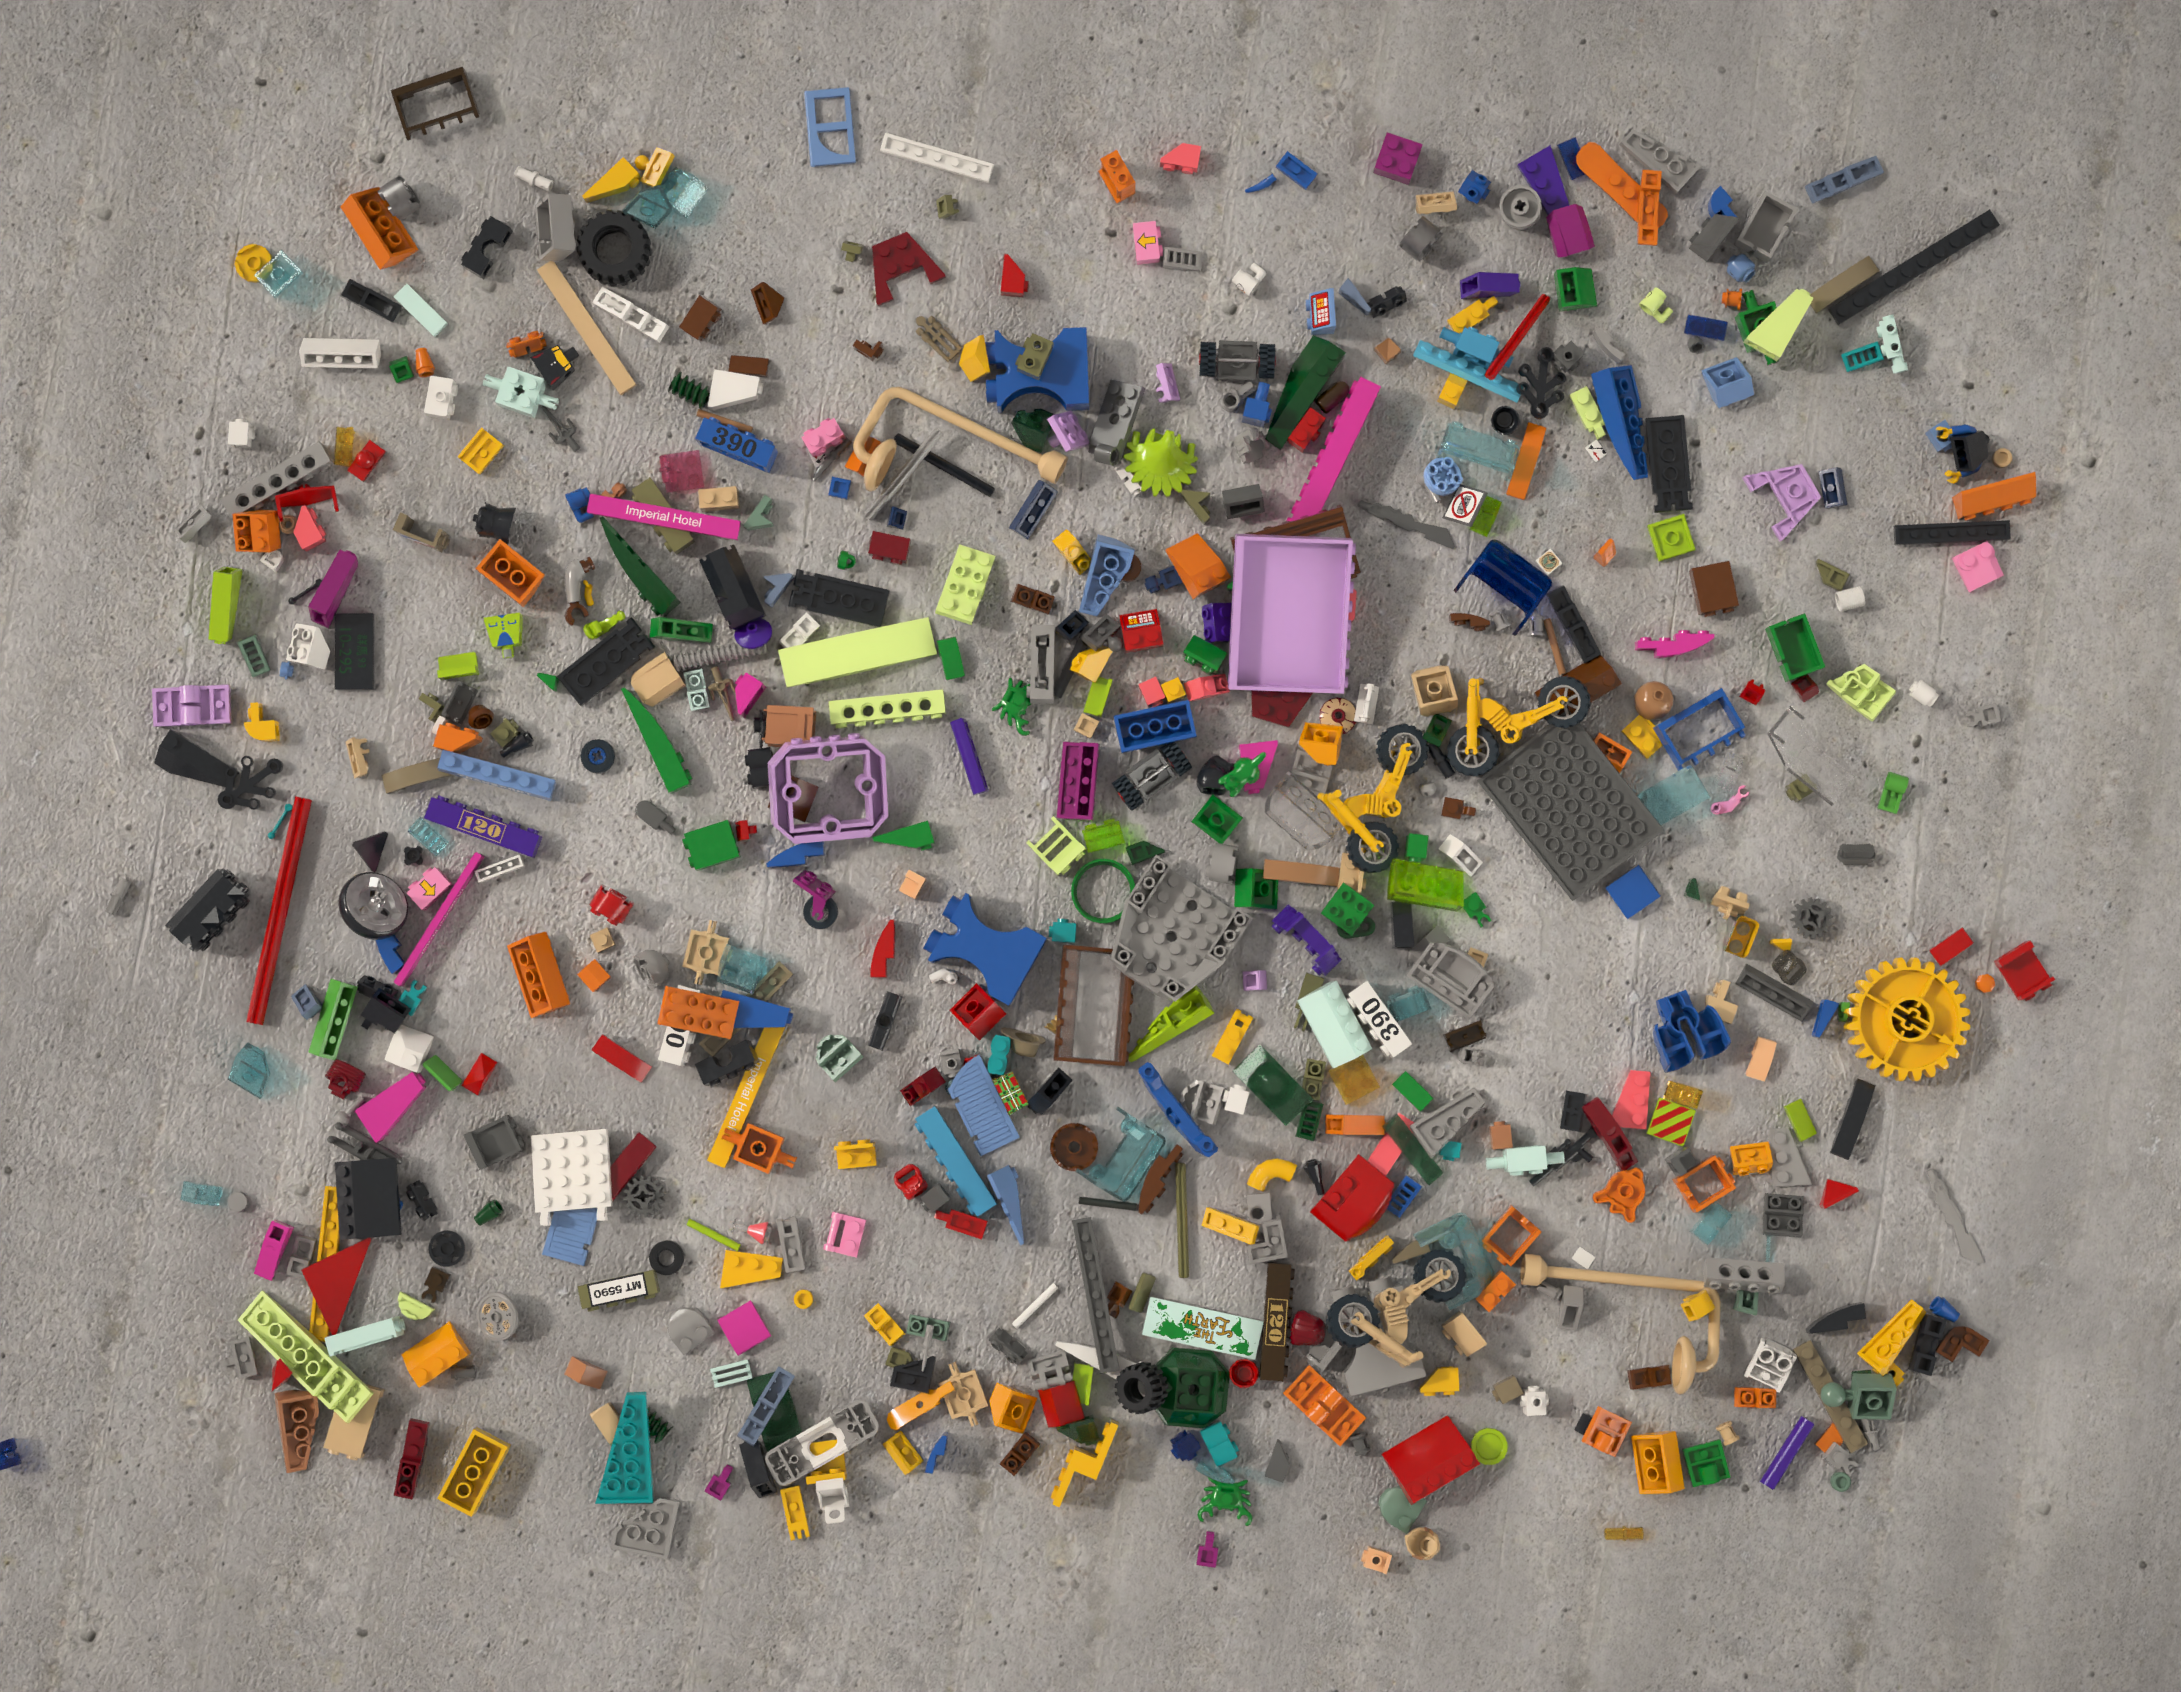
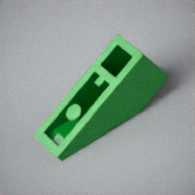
[650,617,713,643]
[873,820,935,851]

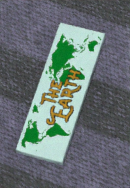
[1142,1297,1263,1360]

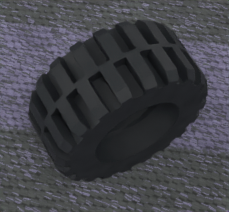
[577,210,652,287]

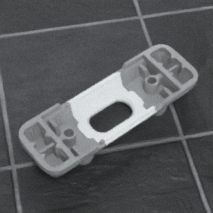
[765,1400,879,1486]

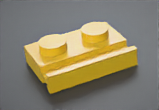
[458,427,504,475]
[1621,715,1662,759]

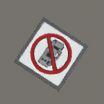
[1442,484,1488,527]

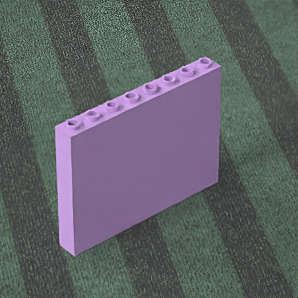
[1228,534,1356,694]

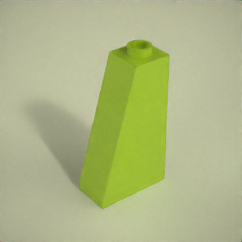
[208,566,243,644]

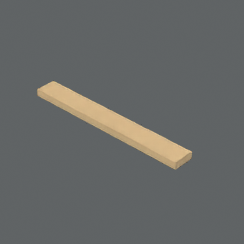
[537,261,636,395]

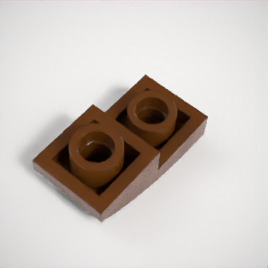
[1010,584,1055,615]
[1449,613,1490,632]
[999,1431,1040,1476]

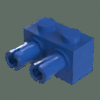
[1242,382,1272,428]

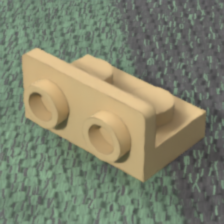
[1416,191,1457,214]
[1337,853,1366,894]

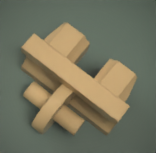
[1711,886,1749,920]

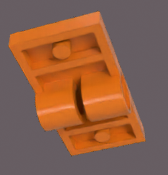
[657,986,739,1039]
[1283,1365,1366,1446]

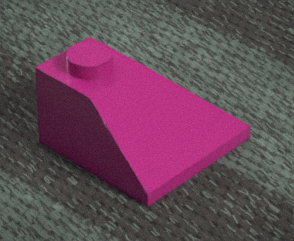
[735,673,767,718]

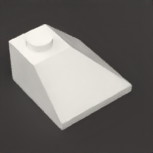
[384,1025,434,1073]

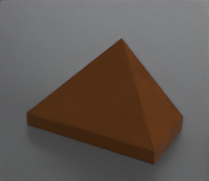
[750,282,784,325]

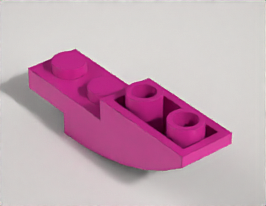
[1635,630,1714,658]

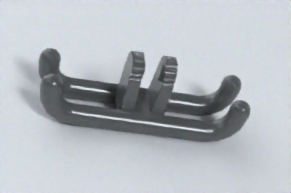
[327,1122,403,1164]

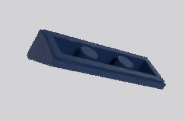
[1009,480,1058,540]

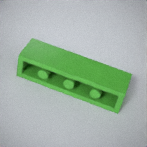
[308,979,358,1060]

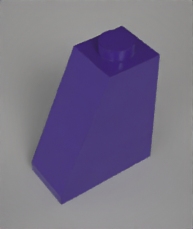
[1460,272,1520,299]

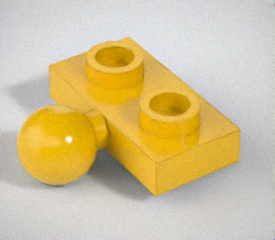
[635,147,675,189]

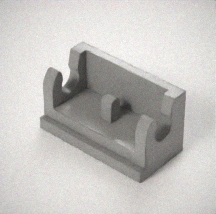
[1306,1327,1342,1371]

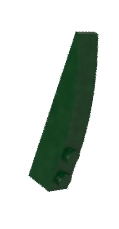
[1265,335,1346,450]
[600,516,681,617]

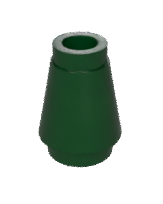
[474,1199,504,1226]

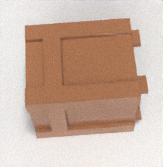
[762,705,816,747]

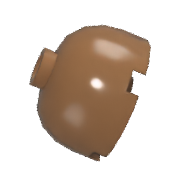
[1634,681,1674,720]

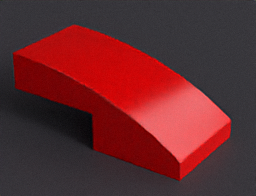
[1929,927,1974,966]

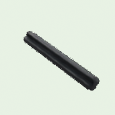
[1054,628,1089,698]

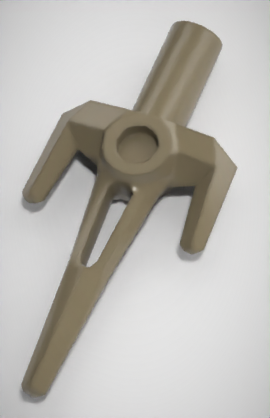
[708,666,736,721]

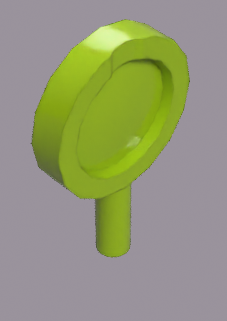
[1471,1428,1508,1465]

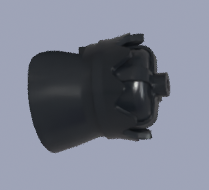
[473,502,516,545]

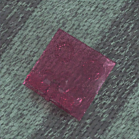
[659,450,705,493]

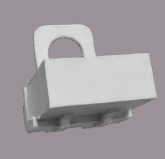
[816,1478,849,1524]

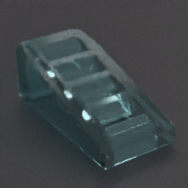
[407,816,449,856]

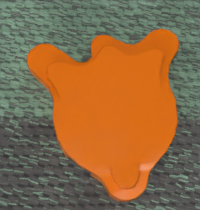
[1593,1167,1645,1223]

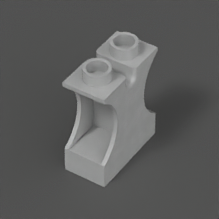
[1325,1276,1426,1396]

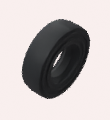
[649,1240,684,1275]

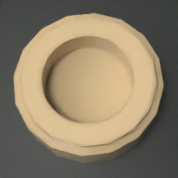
[1992,448,2012,468]

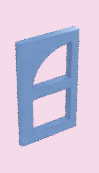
[804,87,856,167]

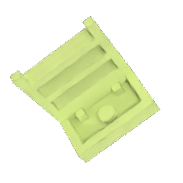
[1026,816,1086,876]

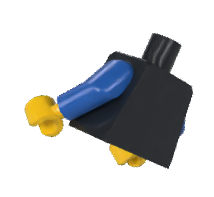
[1936,424,1990,484]

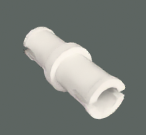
[514,166,554,192]

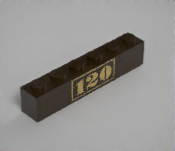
[1259,1262,1295,1382]

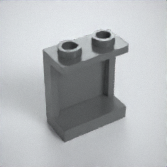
[464,1115,525,1170]

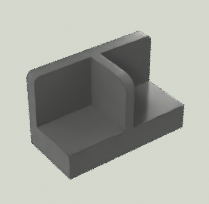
[1664,1147,1696,1176]

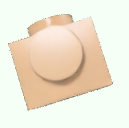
[1361,1546,1392,1574]

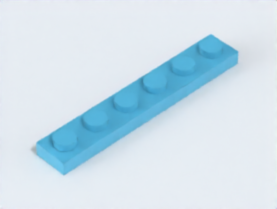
[1413,340,1524,403]

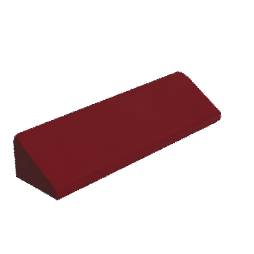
[610,1132,657,1202]

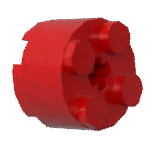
[589,884,634,926]

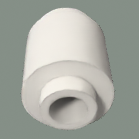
[1909,680,1939,707]

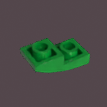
[937,637,965,680]

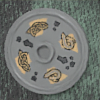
[477,1292,518,1341]

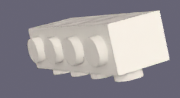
[299,338,381,368]

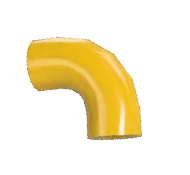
[1246,1158,1297,1192]

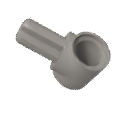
[1222,382,1256,412]

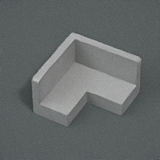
[1246,1215,1288,1264]

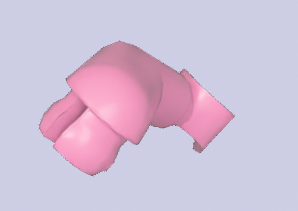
[1711,785,1749,815]

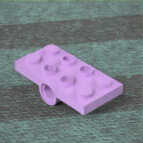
[152,685,231,727]

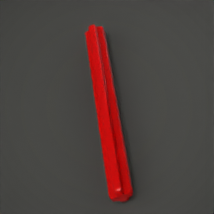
[1485,294,1550,380]

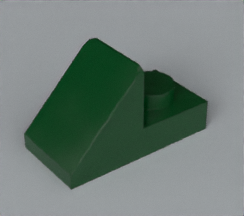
[1423,714,1452,747]

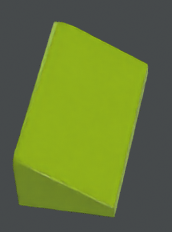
[1783,1098,1817,1142]

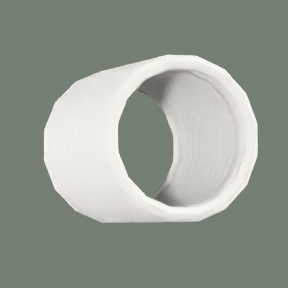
[1835,586,1865,612]

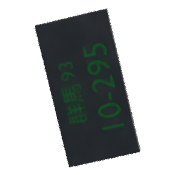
[335,613,374,690]

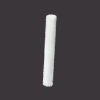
[1012,1283,1058,1329]

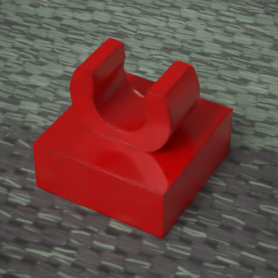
[1739,679,1765,705]
[735,820,757,842]

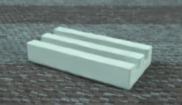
[710,1359,753,1388]

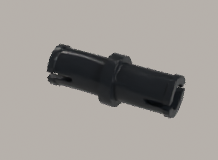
[1427,743,1456,779]

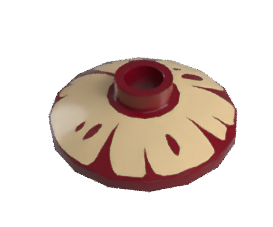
[1319,697,1356,735]

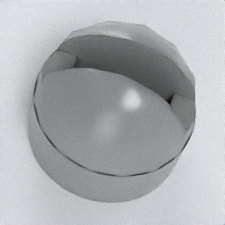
[1419,782,1435,797]

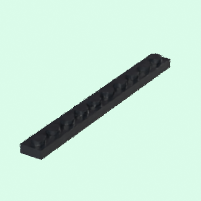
[1828,209,2000,325]

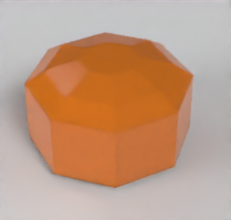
[1975,974,1995,993]

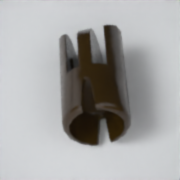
[1315,381,1349,414]

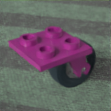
[793,870,838,929]

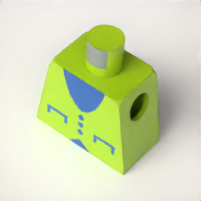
[484,612,523,659]

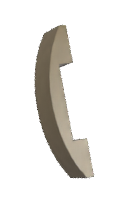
[1810,256,1879,314]
[381,758,452,794]

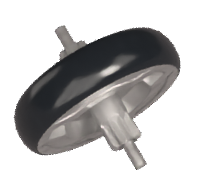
[338,872,408,940]

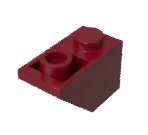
[900,1066,946,1107]

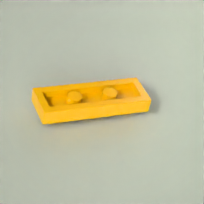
[1202,1207,1259,1245]

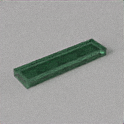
[1382,1114,1443,1185]

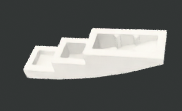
[592,287,669,343]

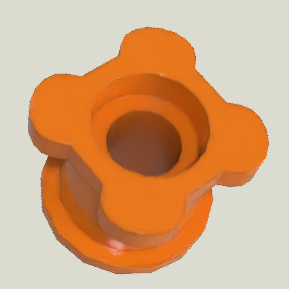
[1721,288,1742,310]

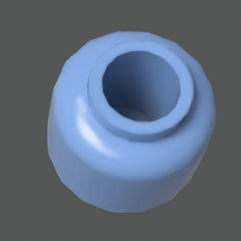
[1727,254,1755,282]

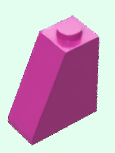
[1239,740,1278,794]

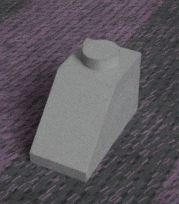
[1557,1285,1583,1331]

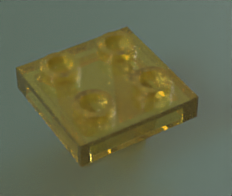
[1328,1055,1380,1105]

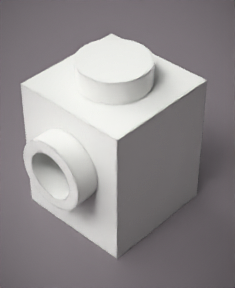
[228,419,255,448]

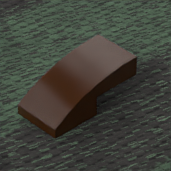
[1627,1365,1672,1390]

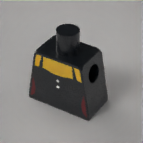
[530,345,579,390]

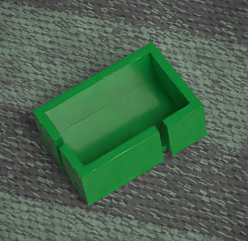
[1765,613,1825,682]

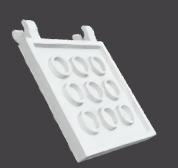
[531,1129,613,1226]

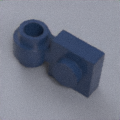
[1144,566,1183,594]

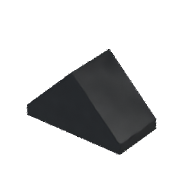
[1055,610,1089,645]

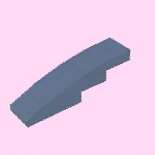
[1805,156,1884,204]
[737,1366,795,1447]

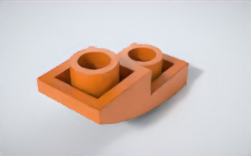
[1734,1387,1776,1408]

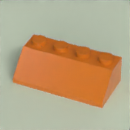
[340,187,419,270]
[1952,472,2036,521]
[507,932,570,1018]

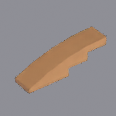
[1263,859,1340,887]

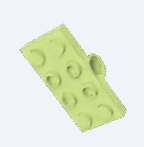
[935,544,996,625]

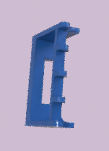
[1653,688,1745,774]

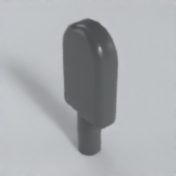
[635,800,676,835]

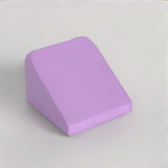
[1243,970,1267,991]

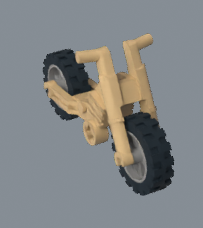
[1326,1249,1467,1368]

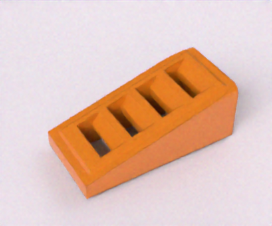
[1593,539,1616,567]

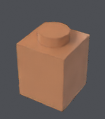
[1489,1121,1513,1150]

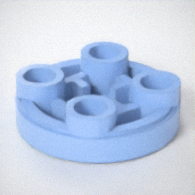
[1423,457,1463,496]

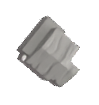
[1234,428,1268,464]

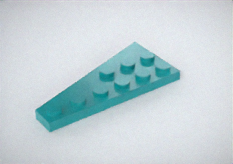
[595,1392,654,1504]

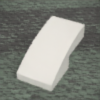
[779,613,820,648]

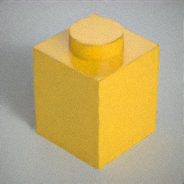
[1161,677,1186,704]

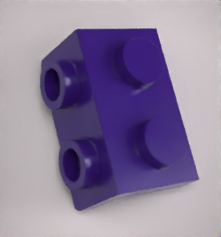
[1202,603,1232,643]

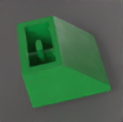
[1554,267,1597,312]
[1182,635,1227,676]

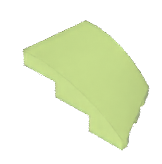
[1826,664,1896,722]

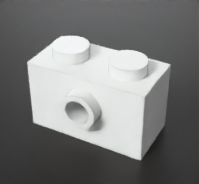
[424,376,458,420]
[1222,1084,1249,1115]

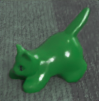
[1218,752,1266,797]

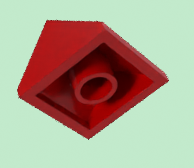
[1038,1380,1085,1428]

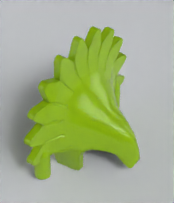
[1123,428,1198,497]

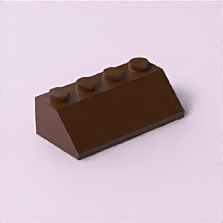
[1534,655,1622,715]

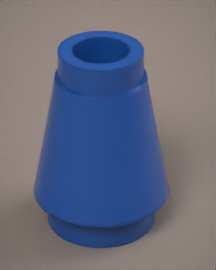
[1930,1296,1960,1322]

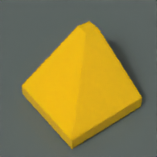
[1769,938,1792,953]

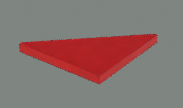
[301,1238,371,1335]

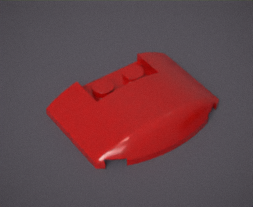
[1310,1154,1395,1242]

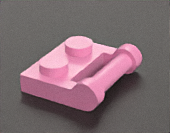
[823,1212,866,1258]

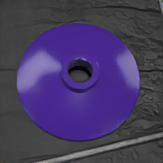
[734,618,772,649]

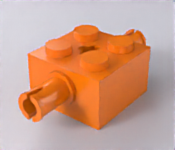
[721,1123,797,1174]

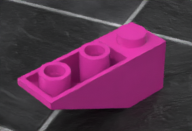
[254,1220,294,1281]

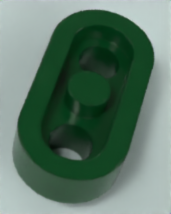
[1337,917,1375,939]

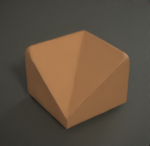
[1374,338,1401,364]

